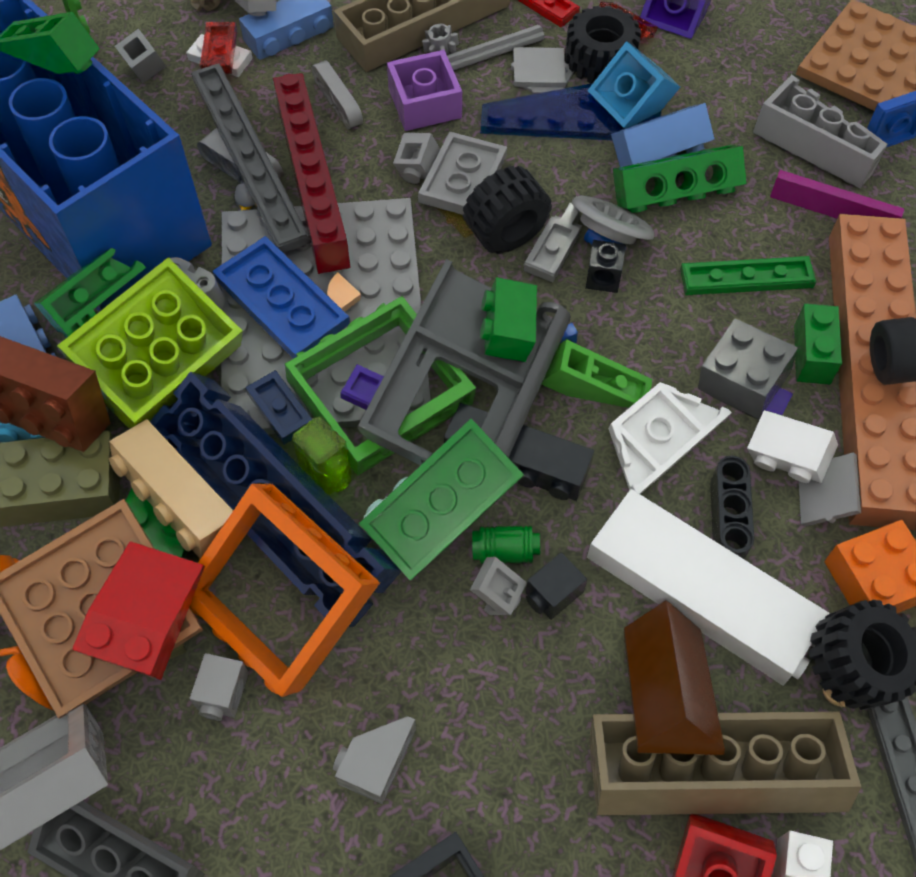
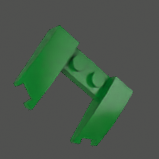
[34,248,146,338]

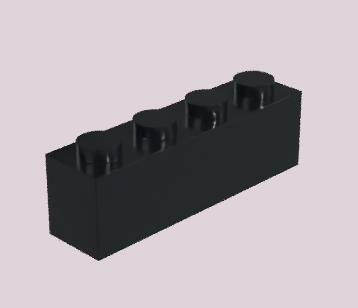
[444,402,594,501]

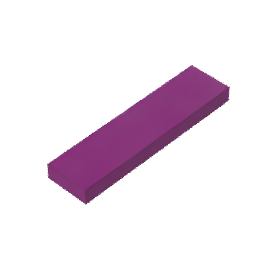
[770,170,904,219]

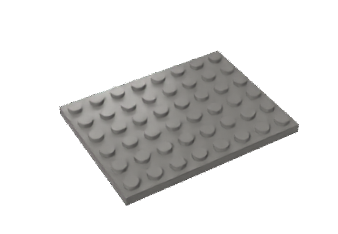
[221,198,431,434]

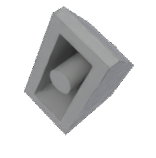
[333,716,416,804]

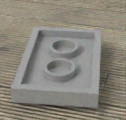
[418,132,507,215]

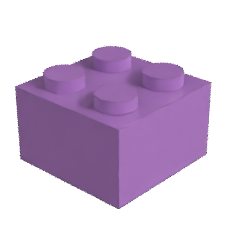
[387,50,462,131]

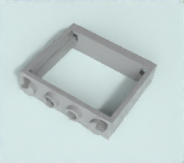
[0,704,108,850]

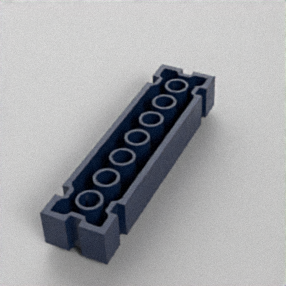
[150,371,402,627]

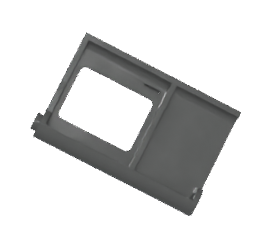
[358,259,571,466]

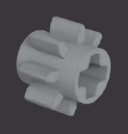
[422,24,459,55]

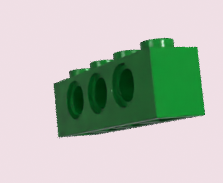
[613,145,747,213]

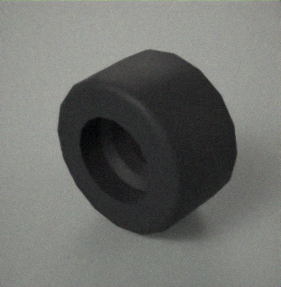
[870,317,916,385]

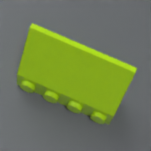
[57,257,243,429]

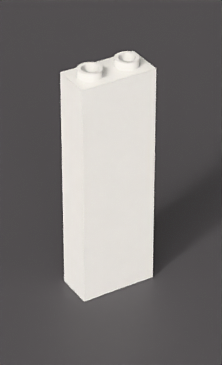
[587,489,830,686]

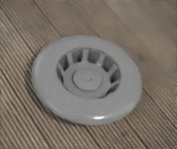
[572,196,654,244]

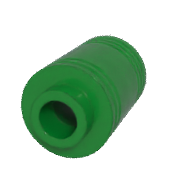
[472,525,540,564]

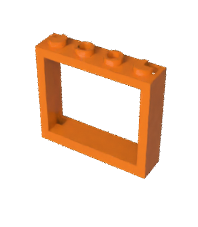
[190,484,380,697]

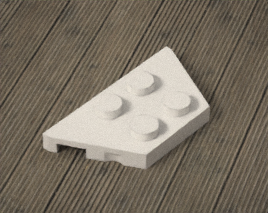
[608,382,732,495]

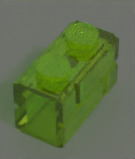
[292,416,352,495]

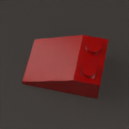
[72,541,205,680]
[672,814,777,877]

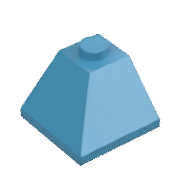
[587,41,680,129]

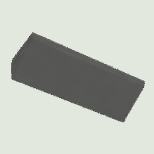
[27,801,205,877]

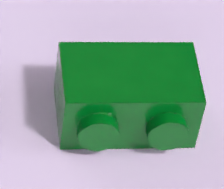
[480,277,537,362]
[794,303,842,385]

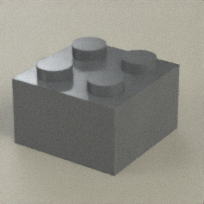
[698,319,798,420]

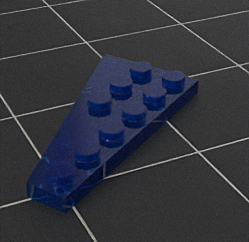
[480,83,661,141]

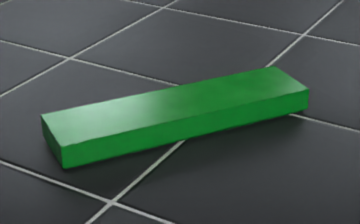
[680,256,816,295]

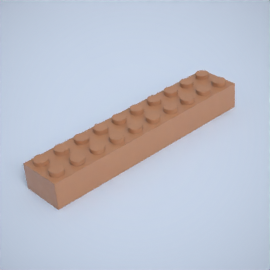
[829,214,916,531]

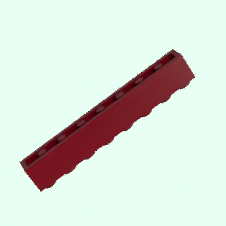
[273,73,351,274]

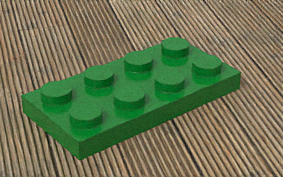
[359,418,525,581]

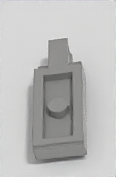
[524,203,582,283]

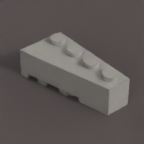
[753,75,888,189]

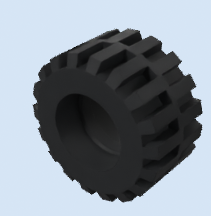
[565,6,641,83]
[463,166,552,254]
[809,600,916,710]

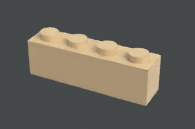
[109,419,233,559]

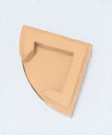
[327,273,361,312]

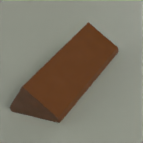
[624,600,725,755]

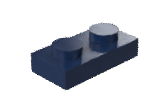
[245,370,315,445]

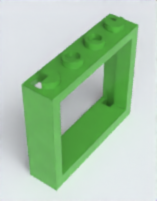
[285,296,476,476]

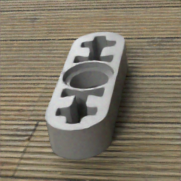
[311,60,363,130]

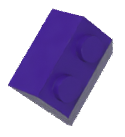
[639,0,711,39]

